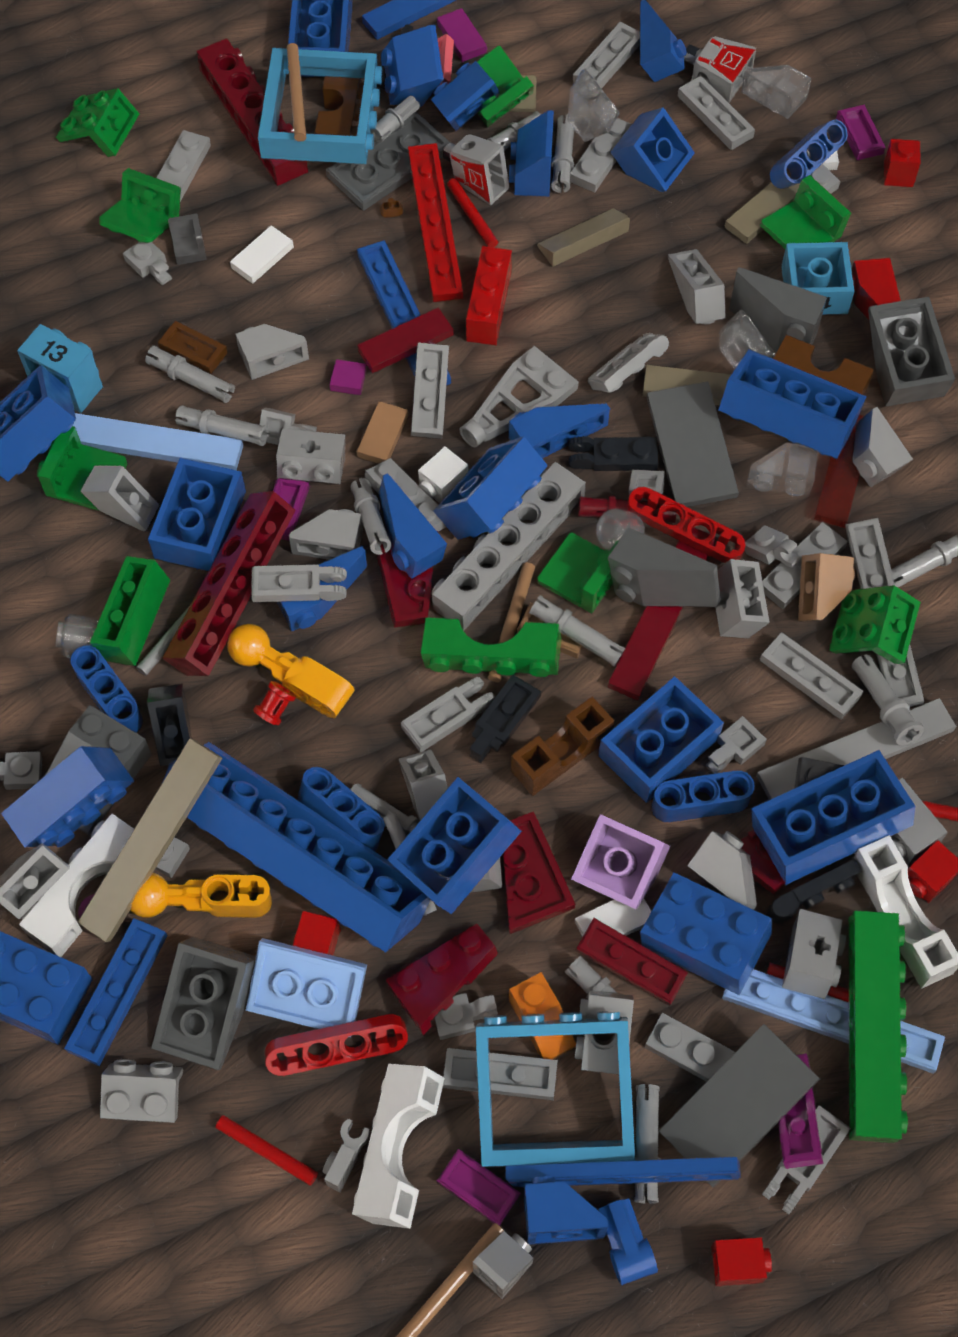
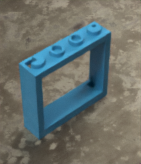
[258,48,382,164]
[476,1011,635,1167]

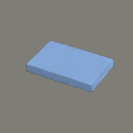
[246,938,367,1037]

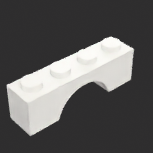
[19,814,134,957]
[853,835,958,989]
[352,1064,445,1229]

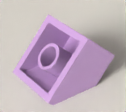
[571,814,670,909]

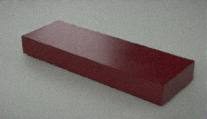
[357,307,454,374]
[575,918,688,1006]

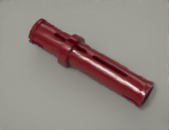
[578,496,676,523]

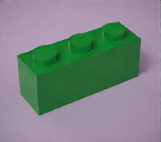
[90,556,170,666]

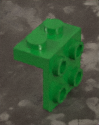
[99,168,181,243]
[37,426,127,511]

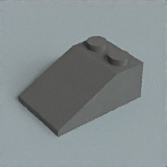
[729,267,827,352]
[868,297,955,407]
[608,527,721,607]
[45,705,152,836]
[151,937,256,1070]

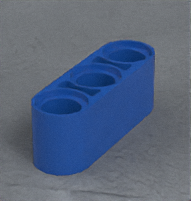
[770,120,848,189]
[71,645,143,733]
[297,767,385,852]
[652,771,754,823]

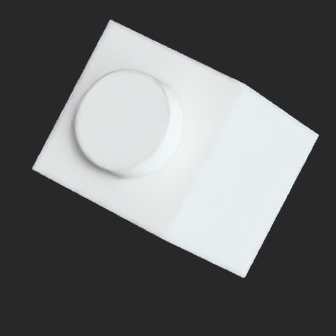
[418,447,468,503]

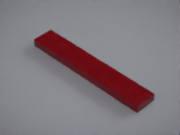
[608,527,717,701]

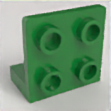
[477,46,534,128]
[56,88,140,157]
[760,175,851,249]
[537,533,619,614]
[829,585,921,664]

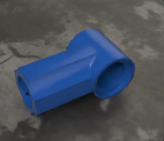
[598,1199,658,1285]

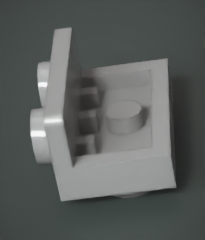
[100,1059,183,1123]

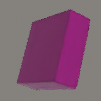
[330,359,367,395]

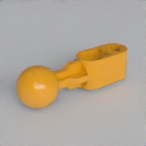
[227,624,355,718]
[130,872,272,918]

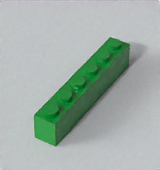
[848,911,908,1143]

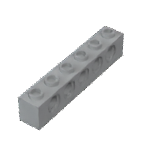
[432,462,586,631]

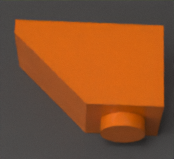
[509,972,576,1060]

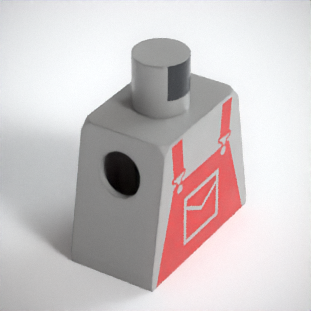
[684,36,756,103]
[443,134,510,205]

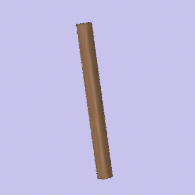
[287,43,306,142]
[488,562,535,682]
[396,1222,504,1337]

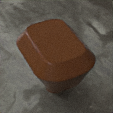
[380,198,403,218]

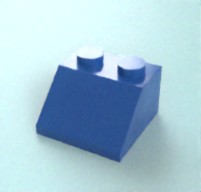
[381,25,444,107]
[431,61,500,131]
[611,107,695,192]
[509,110,554,197]
[524,1176,608,1245]

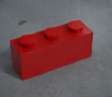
[466,246,512,346]

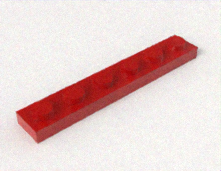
[408,143,463,302]

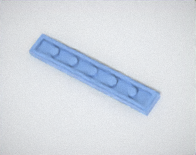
[73,413,244,470]
[722,969,945,1074]

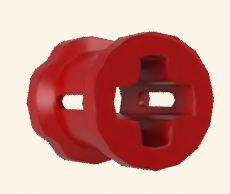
[253,681,297,726]

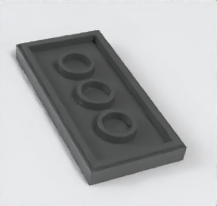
[326,112,450,211]
[647,381,739,507]
[659,1024,820,1188]

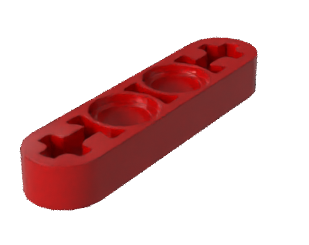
[627,487,746,563]
[265,1014,408,1076]

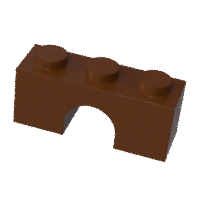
[315,76,364,136]
[773,335,874,395]
[511,696,614,796]

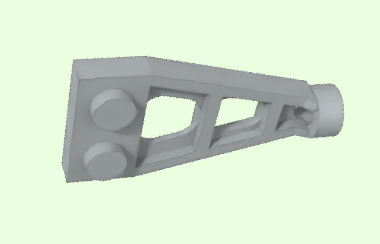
[460,346,579,448]

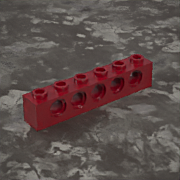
[196,38,308,186]
[162,491,296,676]

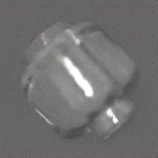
[596,509,644,550]
[55,614,98,658]

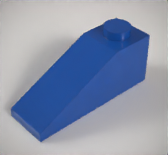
[640,0,687,82]
[509,403,610,458]
[379,473,447,579]
[277,546,367,631]

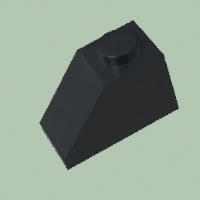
[147,683,192,766]

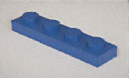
[64,918,168,1067]

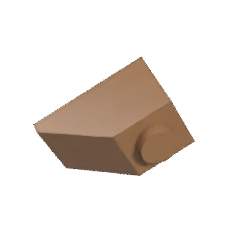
[798,553,855,622]

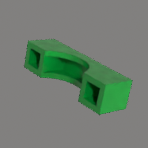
[421,618,562,677]

